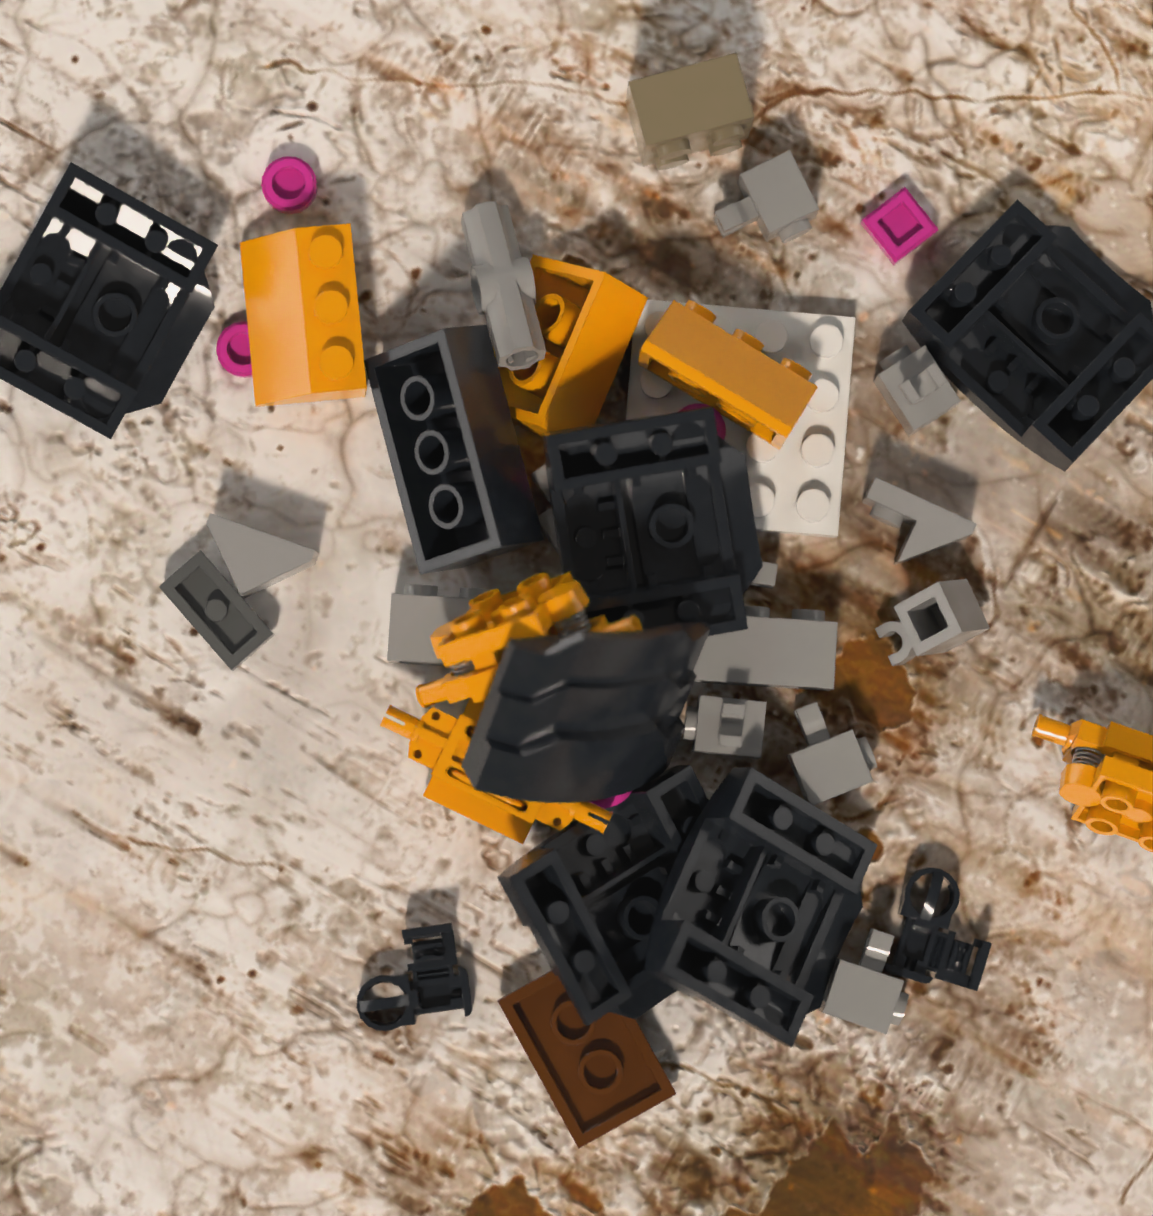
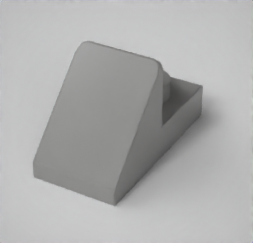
[862,477,977,565]

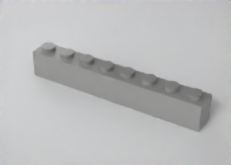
[387,584,838,691]

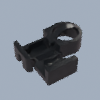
[884,867,992,991]
[356,922,473,1031]

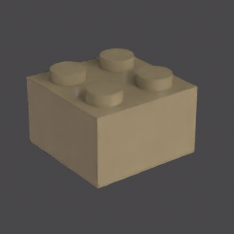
[626,52,754,170]

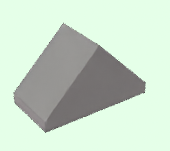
[206,513,319,598]

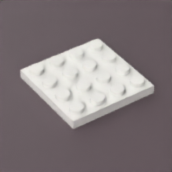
[626,300,856,538]

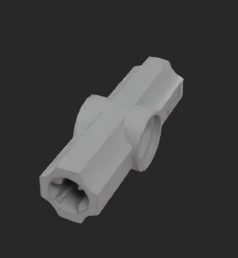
[461,201,546,371]

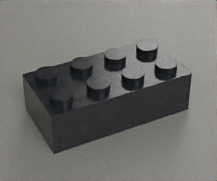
[364,325,544,575]

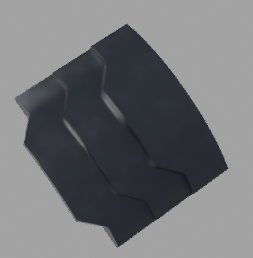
[0,162,218,439]
[902,199,1153,472]
[542,406,763,636]
[461,621,711,803]
[497,765,709,1025]
[645,767,877,1047]

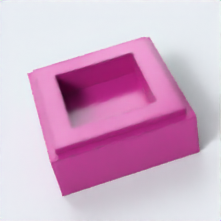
[860,187,939,266]

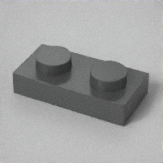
[159,550,275,671]

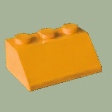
[240,223,367,407]
[493,254,648,436]
[638,300,818,450]

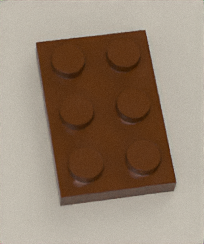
[497,970,676,1148]

